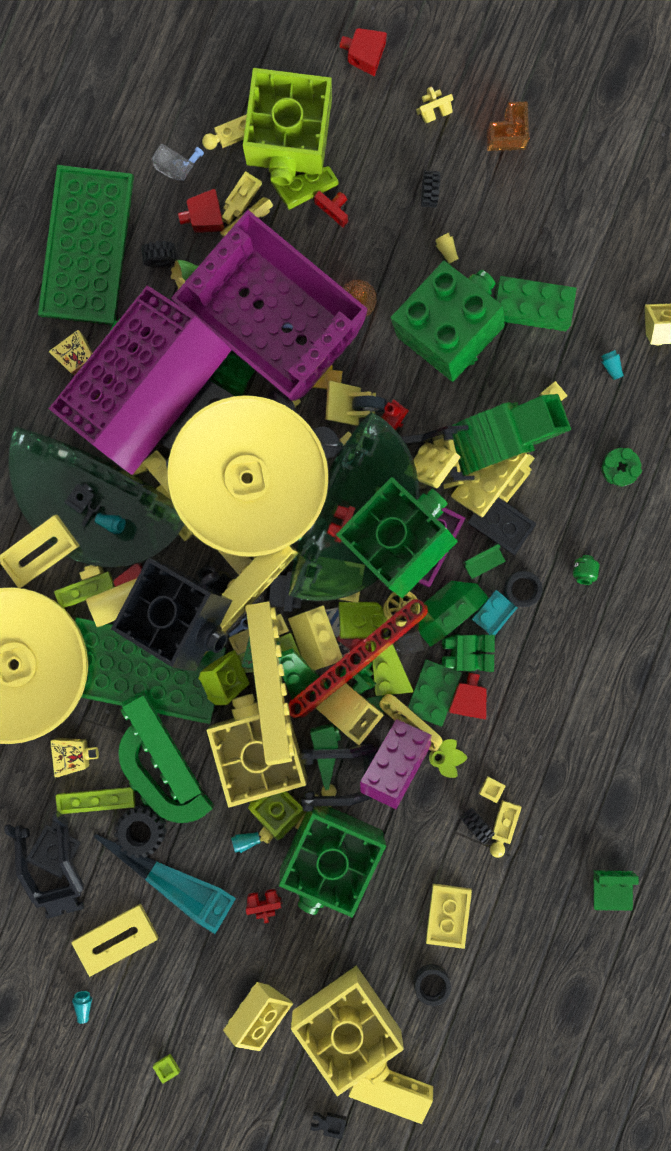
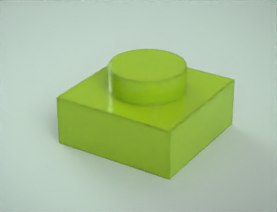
[153,1054,180,1084]

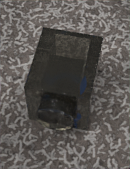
[394,631,424,656]

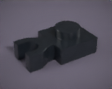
[310,1112,346,1139]

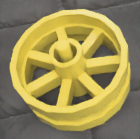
[383,591,420,627]

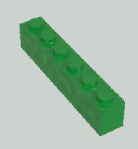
[121,691,201,804]

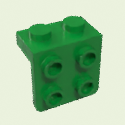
[208,350,256,396]

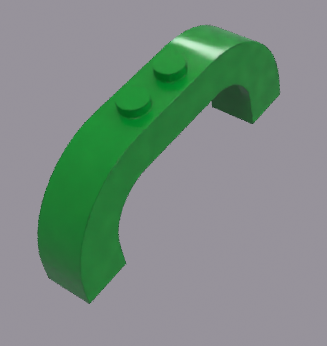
[119,724,215,823]

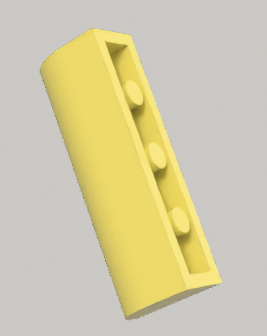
[86,578,137,627]
[349,1070,433,1124]

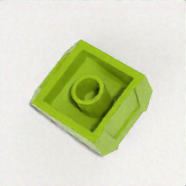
[198,650,249,705]
[248,791,305,841]

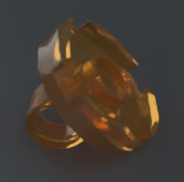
[343,280,377,317]

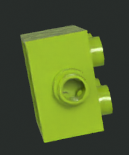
[243,68,332,185]

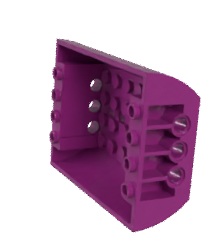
[171,210,367,401]
[49,285,231,475]

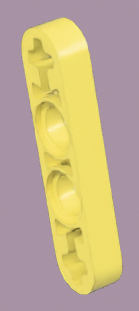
[379,694,442,751]

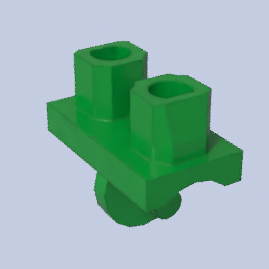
[340,660,377,694]

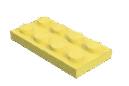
[451,453,528,518]

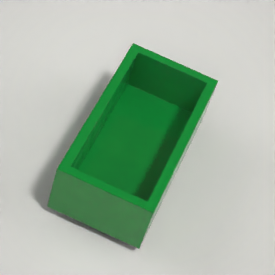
[495,276,577,332]

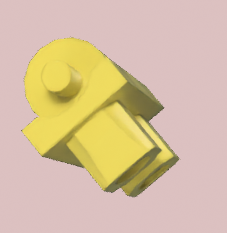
[416,87,453,124]

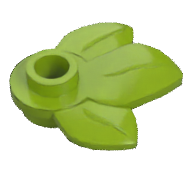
[429,739,467,778]

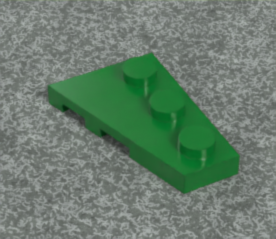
[279,648,329,700]

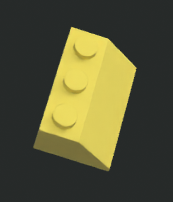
[645,304,671,345]
[288,605,343,670]
[223,982,293,1051]

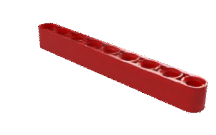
[288,599,428,718]

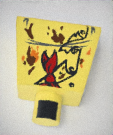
[49,330,93,376]
[51,738,99,777]

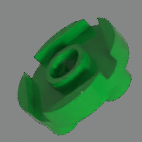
[601,448,642,487]

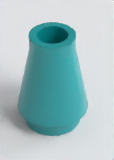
[601,350,624,380]
[95,513,125,534]
[231,832,261,853]
[72,991,92,1024]

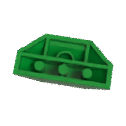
[418,581,489,647]

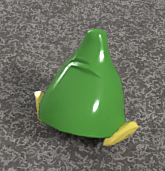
[171,260,199,289]

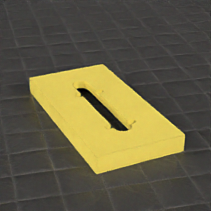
[0,514,80,588]
[71,904,159,977]

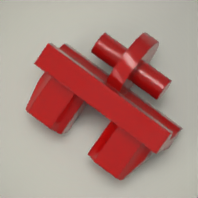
[374,399,409,439]
[327,506,355,543]
[246,888,282,924]

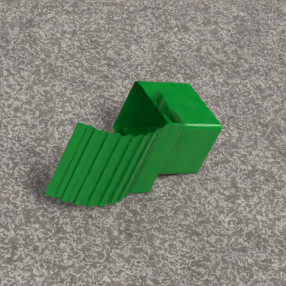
[452,394,571,476]

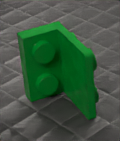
[593,870,639,911]

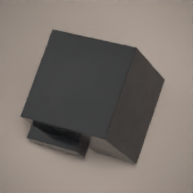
[269,572,304,612]

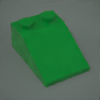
[310,723,341,791]

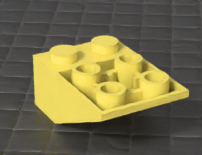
[316,683,384,745]

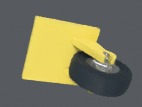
[325,381,387,426]

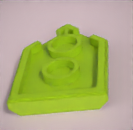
[338,602,387,639]

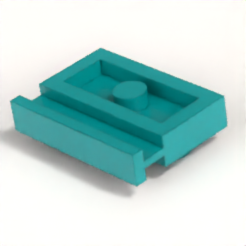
[471,590,518,635]

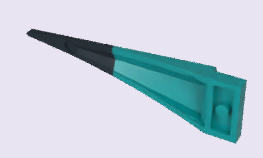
[94,834,236,934]

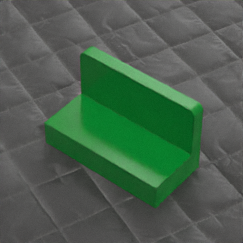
[462,544,506,579]

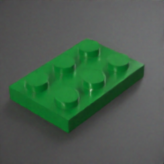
[407,659,462,727]

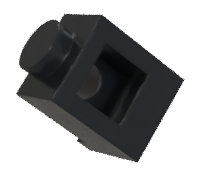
[64,482,95,514]

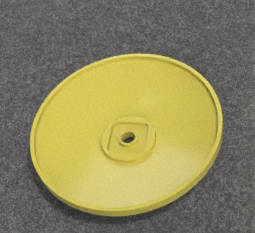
[167,396,328,557]
[0,588,88,744]

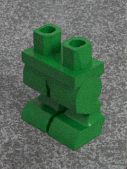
[442,634,495,672]

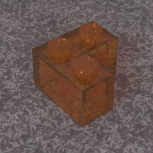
[487,102,529,151]

